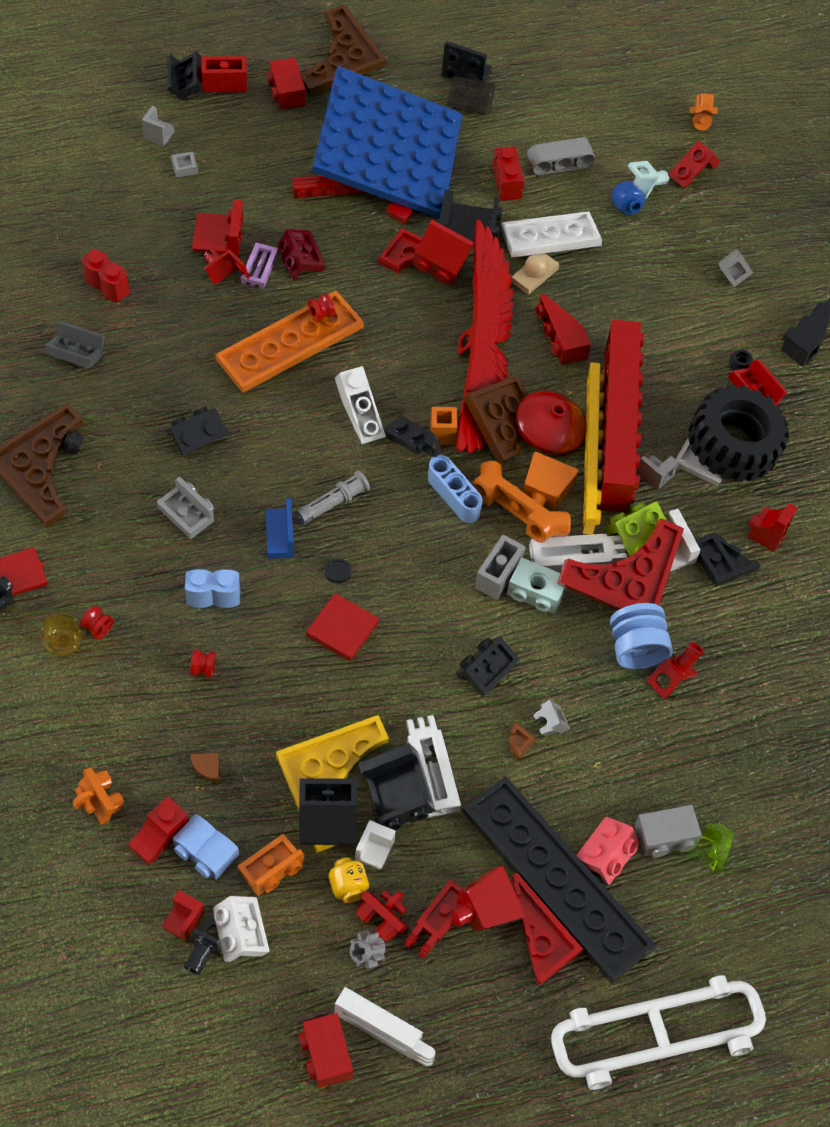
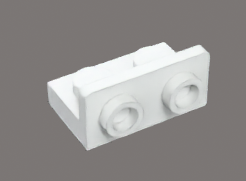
[213,896,270,962]

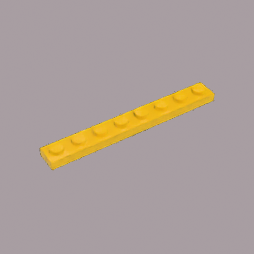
[583,362,604,535]

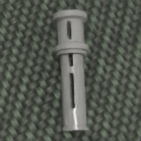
[296,470,370,525]

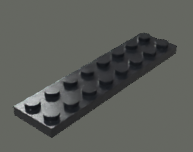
[462,776,656,984]

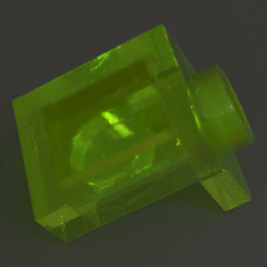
[702,823,735,872]

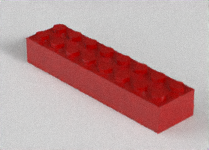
[597,319,645,513]

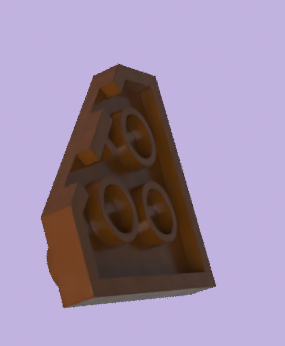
[464,376,527,463]

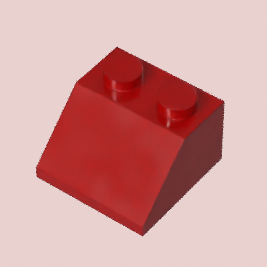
[411,220,474,286]

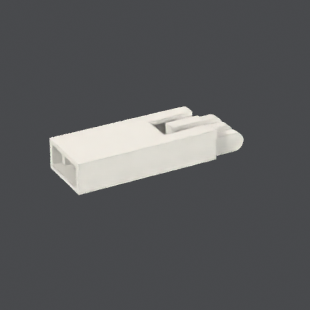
[529,534,628,573]
[406,715,461,818]
[334,987,435,1067]

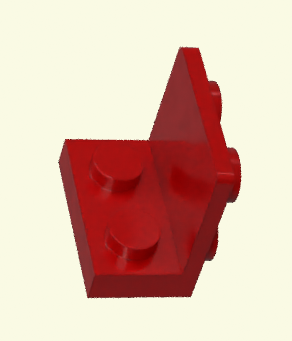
[192,200,244,255]

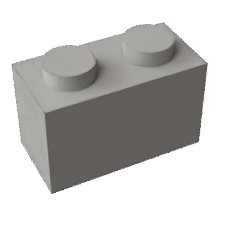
[475,535,526,600]
[634,805,702,857]

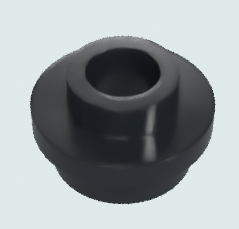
[729,350,753,370]
[63,430,84,455]

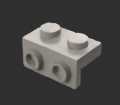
[156,477,214,539]

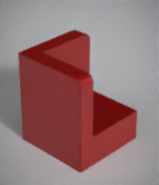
[162,890,205,942]

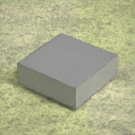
[171,152,198,178]

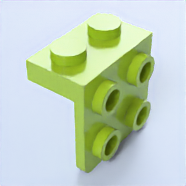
[604,501,666,556]

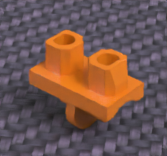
[689,94,718,131]
[73,767,124,825]

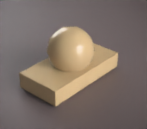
[511,253,559,295]

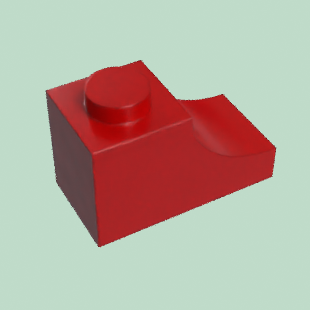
[748,503,798,552]
[128,796,189,866]

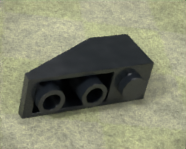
[781,298,830,367]

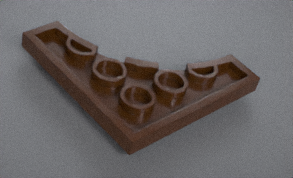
[301,4,387,95]
[0,402,84,528]

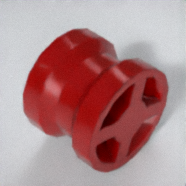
[307,293,335,323]
[80,606,114,640]
[190,649,217,679]

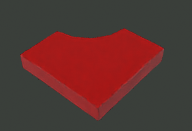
[378,228,422,273]

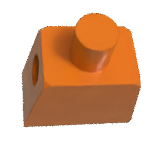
[523,451,579,510]

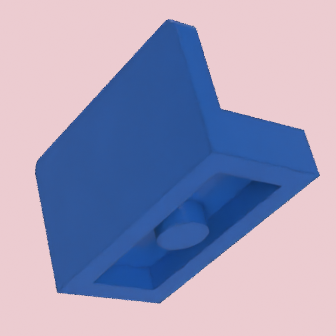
[265,498,294,559]

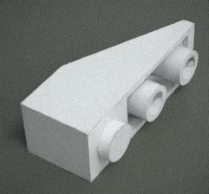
[335,366,386,444]

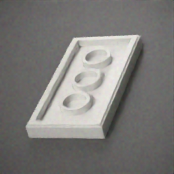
[500,211,602,258]

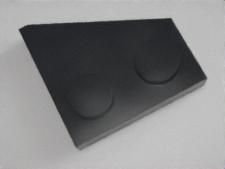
[695,532,760,587]

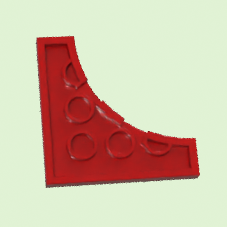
[557,518,684,611]

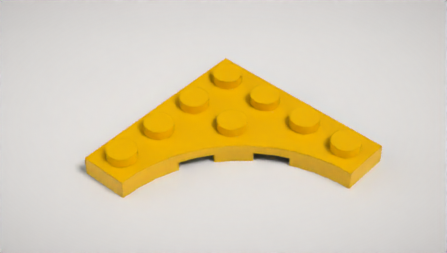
[276,715,389,853]

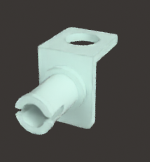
[628,161,669,199]

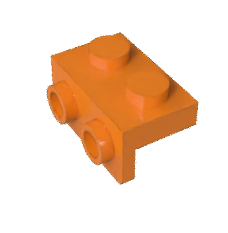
[237,833,304,896]

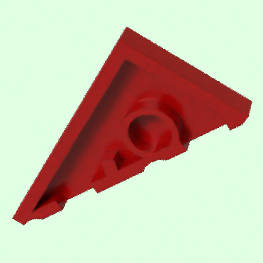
[511,873,583,986]

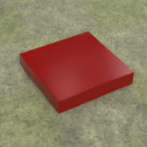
[306,593,379,662]

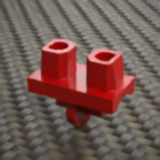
[356,890,410,942]

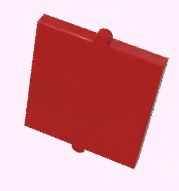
[0,547,48,596]

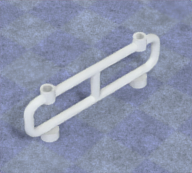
[551,975,766,1090]

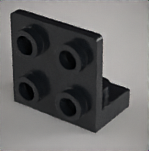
[441,41,492,90]

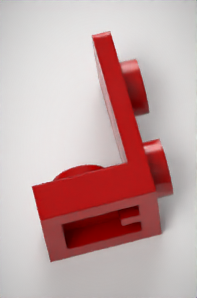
[669,140,720,189]

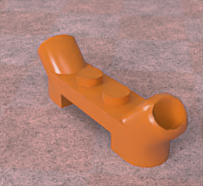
[471,461,571,543]

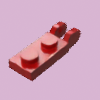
[404,879,464,959]

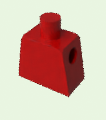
[451,866,526,931]

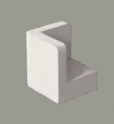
[355,820,396,870]

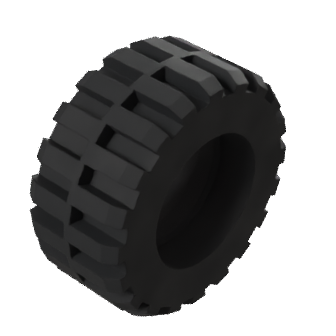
[688,385,789,482]

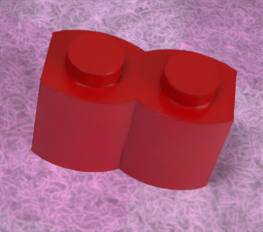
[81,249,130,303]

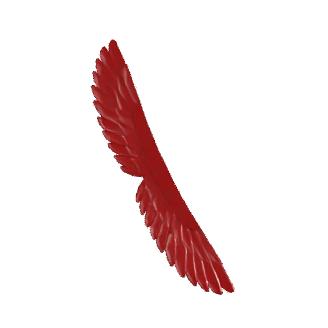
[456,220,514,454]

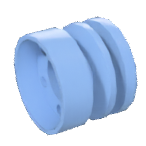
[610,603,673,669]

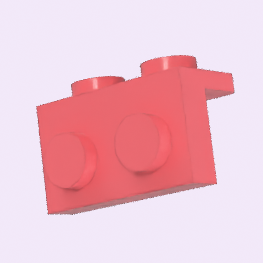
[576,817,640,885]

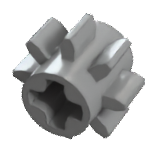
[350,930,386,969]

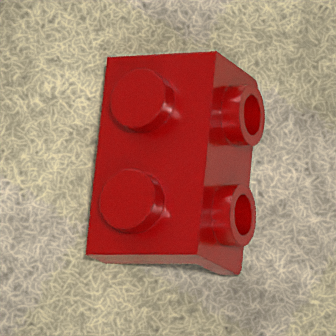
[728,359,787,406]

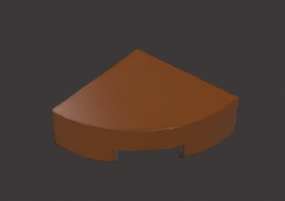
[508,722,536,760]
[191,753,219,783]

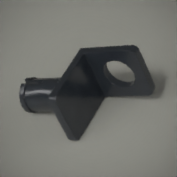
[184,915,222,975]

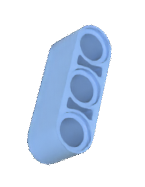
[428,455,483,523]

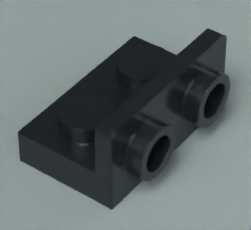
[455,636,520,696]

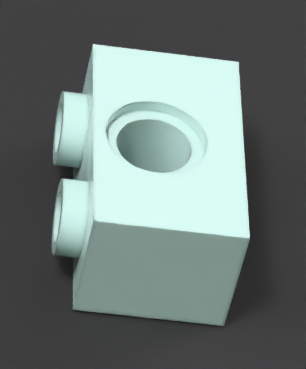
[507,557,567,614]

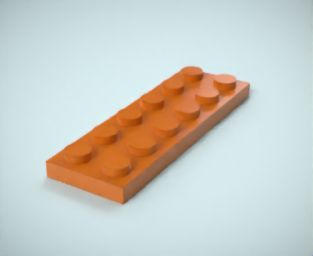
[216,290,364,393]

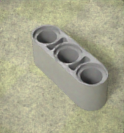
[527,138,595,175]

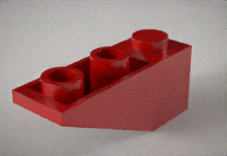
[536,294,591,365]

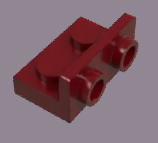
[278,229,326,279]

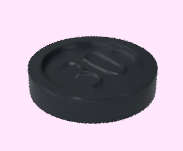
[325,558,351,583]

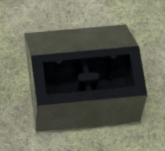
[299,778,357,845]

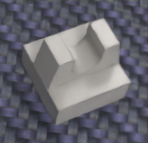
[533,700,570,736]

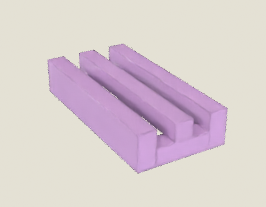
[241,243,278,289]

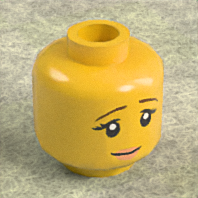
[328,858,370,903]

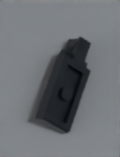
[384,416,443,458]

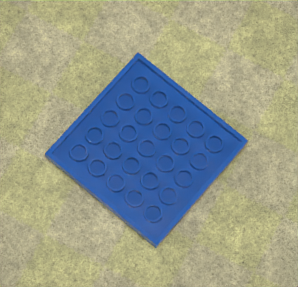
[311,66,462,219]

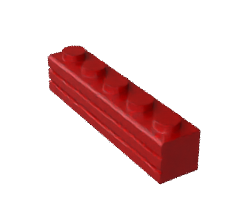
[292,175,365,198]

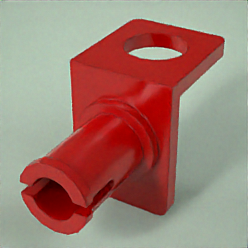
[204,249,251,285]
[647,642,704,699]

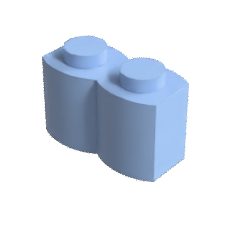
[185,569,240,608]
[172,814,239,880]

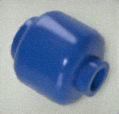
[611,181,645,215]

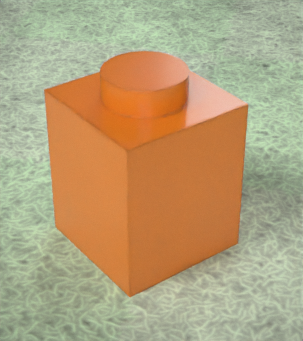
[430,407,457,445]

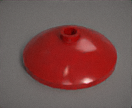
[516,391,586,455]

